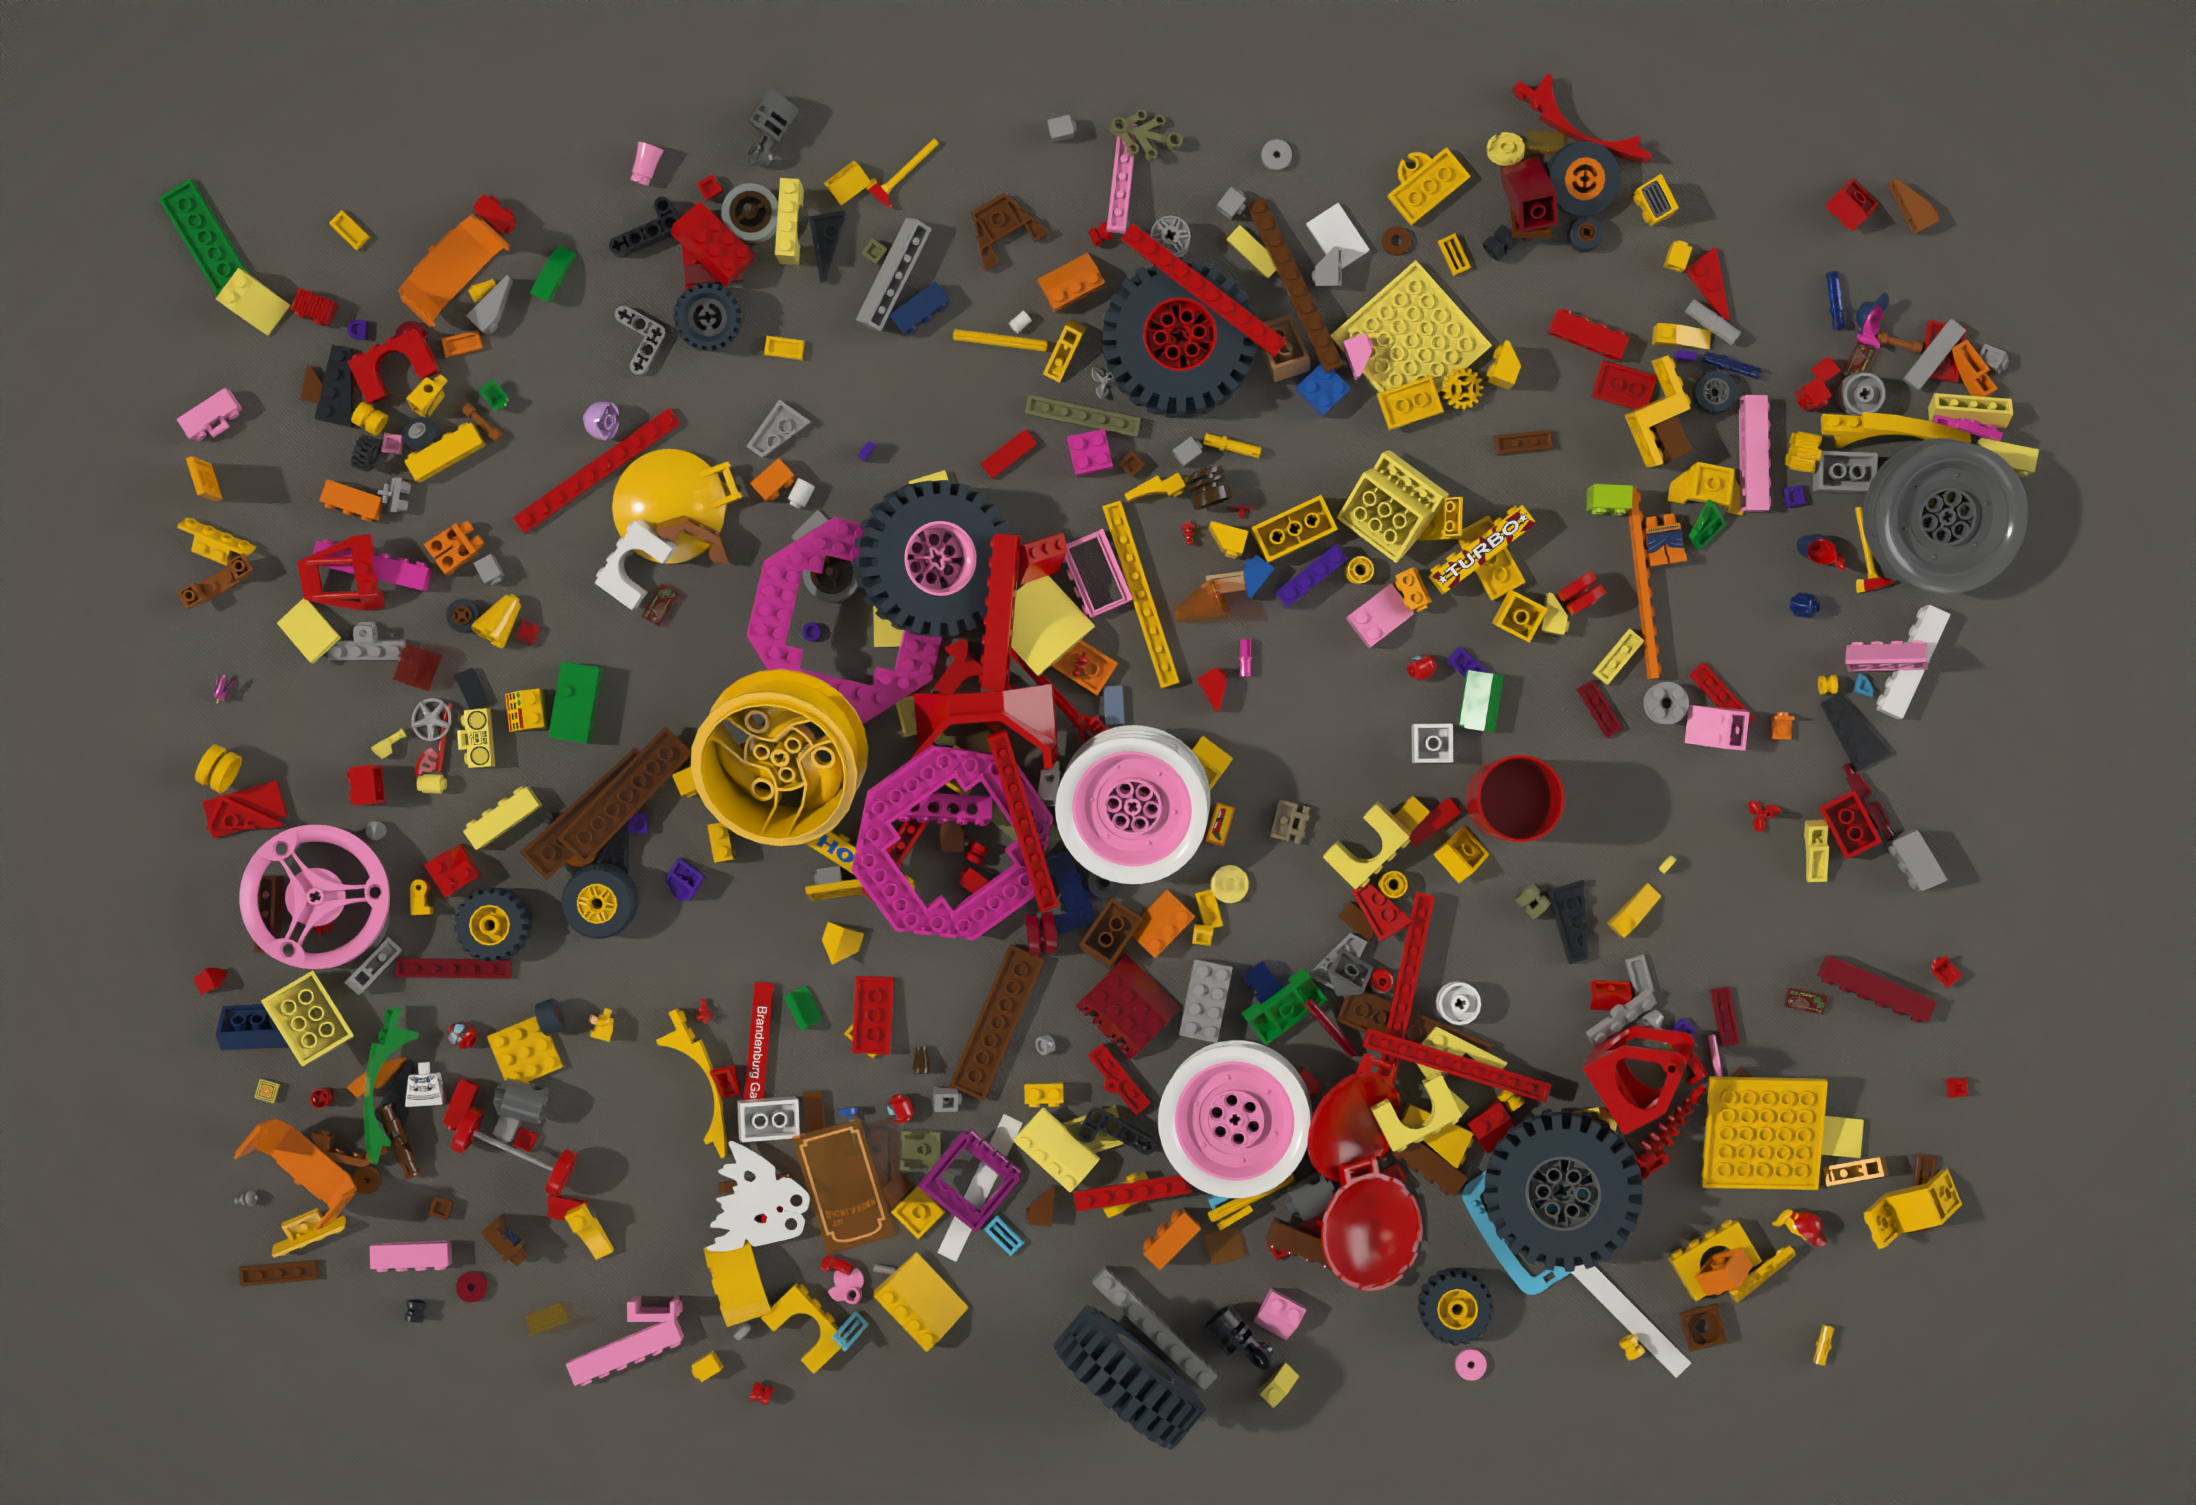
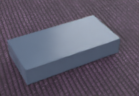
[1103,686,1125,725]

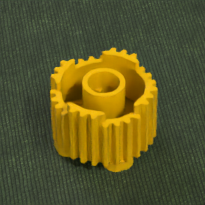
[1785,431,1822,473]

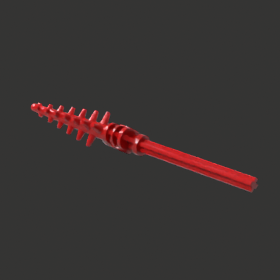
[1011,649,1158,810]
[1563,1084,1707,1269]

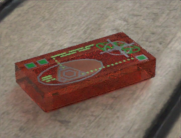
[1840,342,1876,378]
[642,584,678,626]
[1784,988,1827,1015]

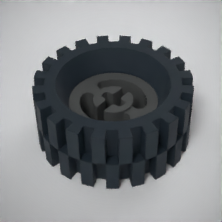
[673,283,742,351]

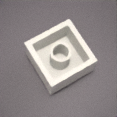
[1412,724,1453,763]

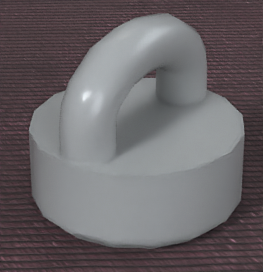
[366,821,386,840]
[1036,1035,1055,1055]

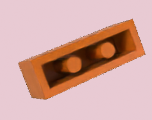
[319,479,385,523]

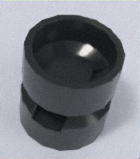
[1482,225,1519,261]

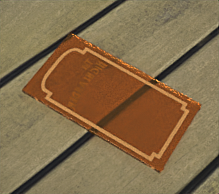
[792,1118,895,1254]

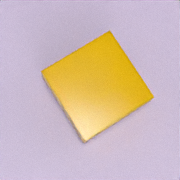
[1192,924,1214,946]

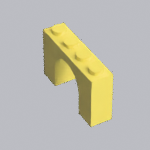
[775,178,804,265]
[1323,801,1411,890]
[1370,1072,1462,1152]

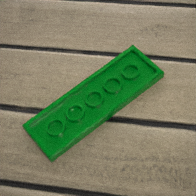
[158,179,249,296]

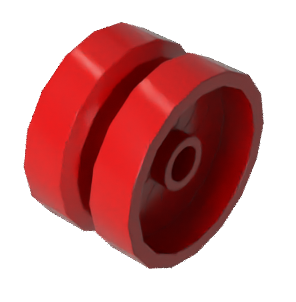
[1556,570,1607,616]

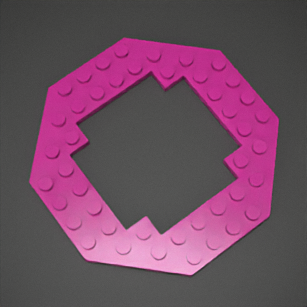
[746,517,942,723]
[851,745,1054,940]

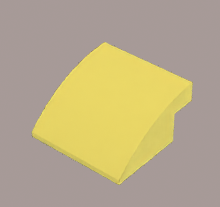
[1337,450,1449,563]
[1012,576,1096,677]

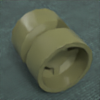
[1514,883,1551,920]

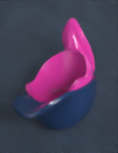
[1856,292,1889,349]

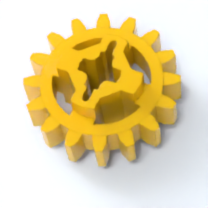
[1441,367,1484,410]

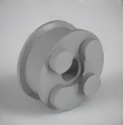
[1643,682,1689,724]

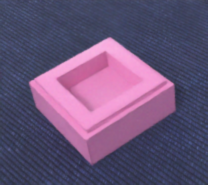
[381,432,404,455]

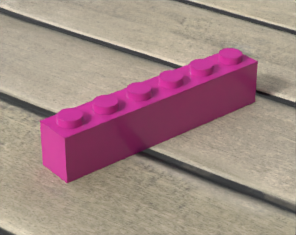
[313,539,432,592]

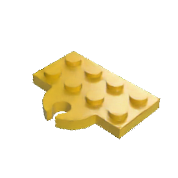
[1387,147,1471,226]

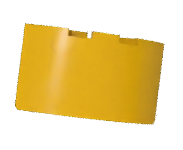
[704,1239,771,1327]

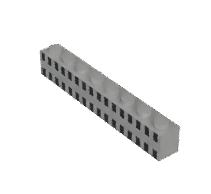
[1092,1266,1218,1391]

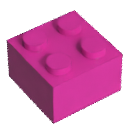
[1067,429,1113,477]

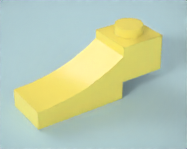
[1804,820,1829,882]

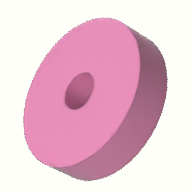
[1455,1348,1487,1381]

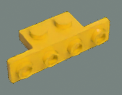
[177,518,256,566]
[272,1208,346,1258]

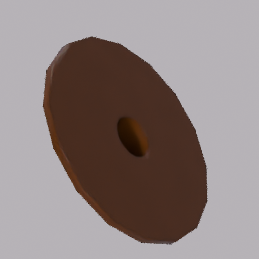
[353,1166,381,1194]

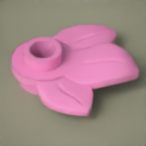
[828,1268,864,1304]

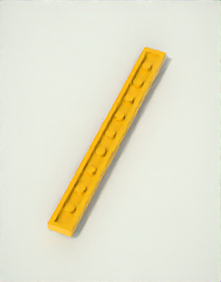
[1102,500,1179,688]

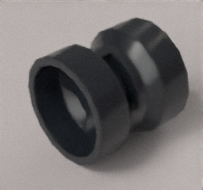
[404,1299,427,1323]

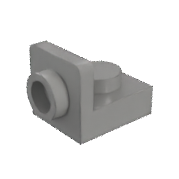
[1979,344,2009,375]

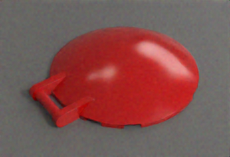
[1307,1053,1402,1182]
[1321,1155,1423,1291]

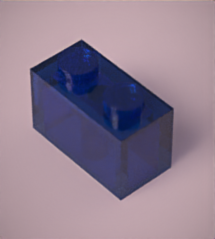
[1243,960,1283,1004]

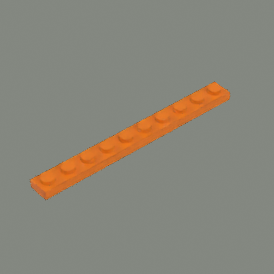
[1628,487,1661,680]

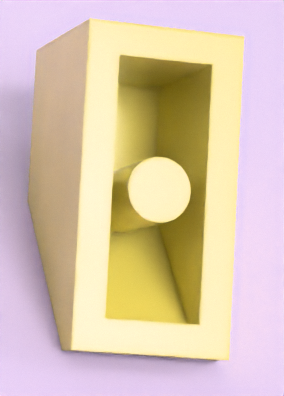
[1539,593,1570,636]
[1258,1362,1299,1408]

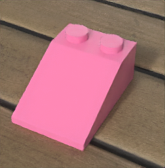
[1346,583,1415,648]

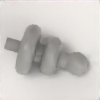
[234,1190,258,1207]

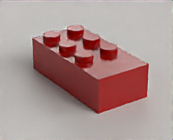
[671,201,755,287]

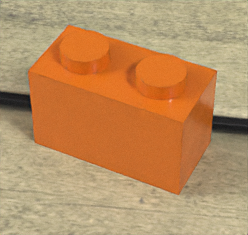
[750,458,796,503]

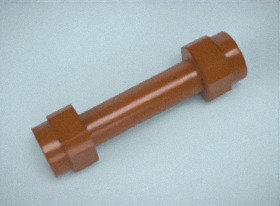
[1875,332,1923,354]
[462,403,503,442]

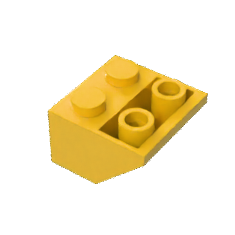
[1486,340,1521,390]

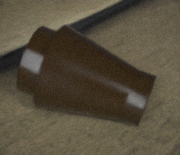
[912,1046,931,1074]

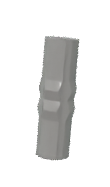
[1685,299,1741,345]

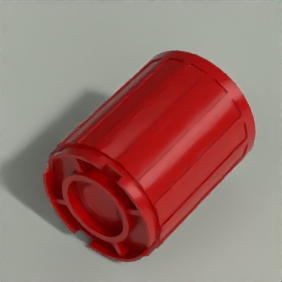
[1465,755,1564,842]

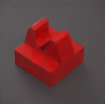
[1946,1077,1968,1098]

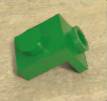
[478,378,509,411]

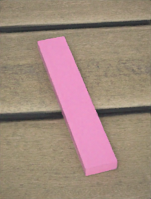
[1106,124,1138,234]

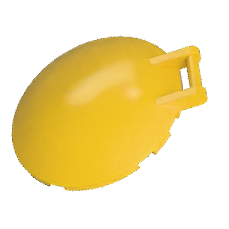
[612,449,743,564]

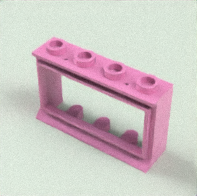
[1063,529,1133,619]

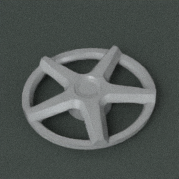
[411,698,452,741]

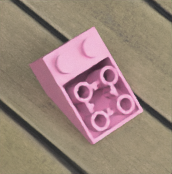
[1685,705,1750,751]

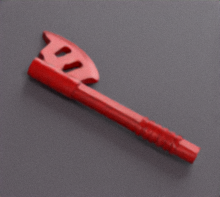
[415,703,452,777]

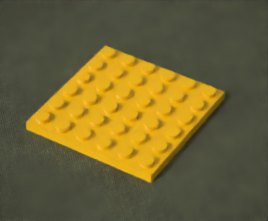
[1701,1077,1828,1190]

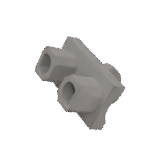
[377,477,411,513]

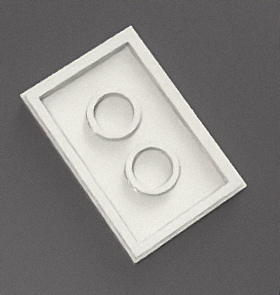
[1306,203,1370,269]

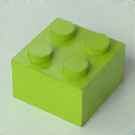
[1586,484,1633,516]

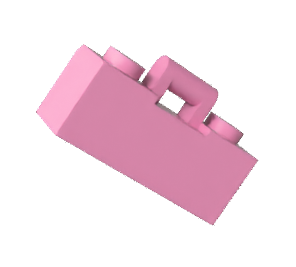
[177,388,243,441]

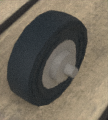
[402,416,437,450]

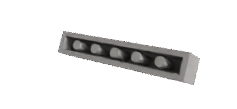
[856,218,931,331]

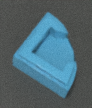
[1853,673,1874,697]

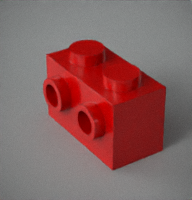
[1794,376,1832,412]

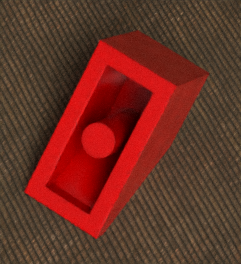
[1196,667,1228,712]

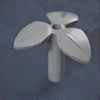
[1091,367,1116,399]

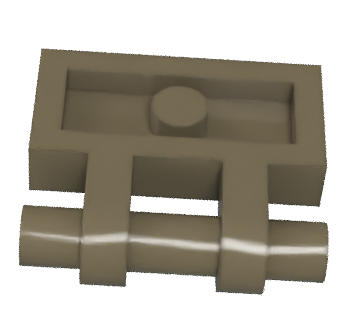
[1269,799,1311,845]

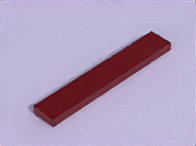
[395,958,512,979]

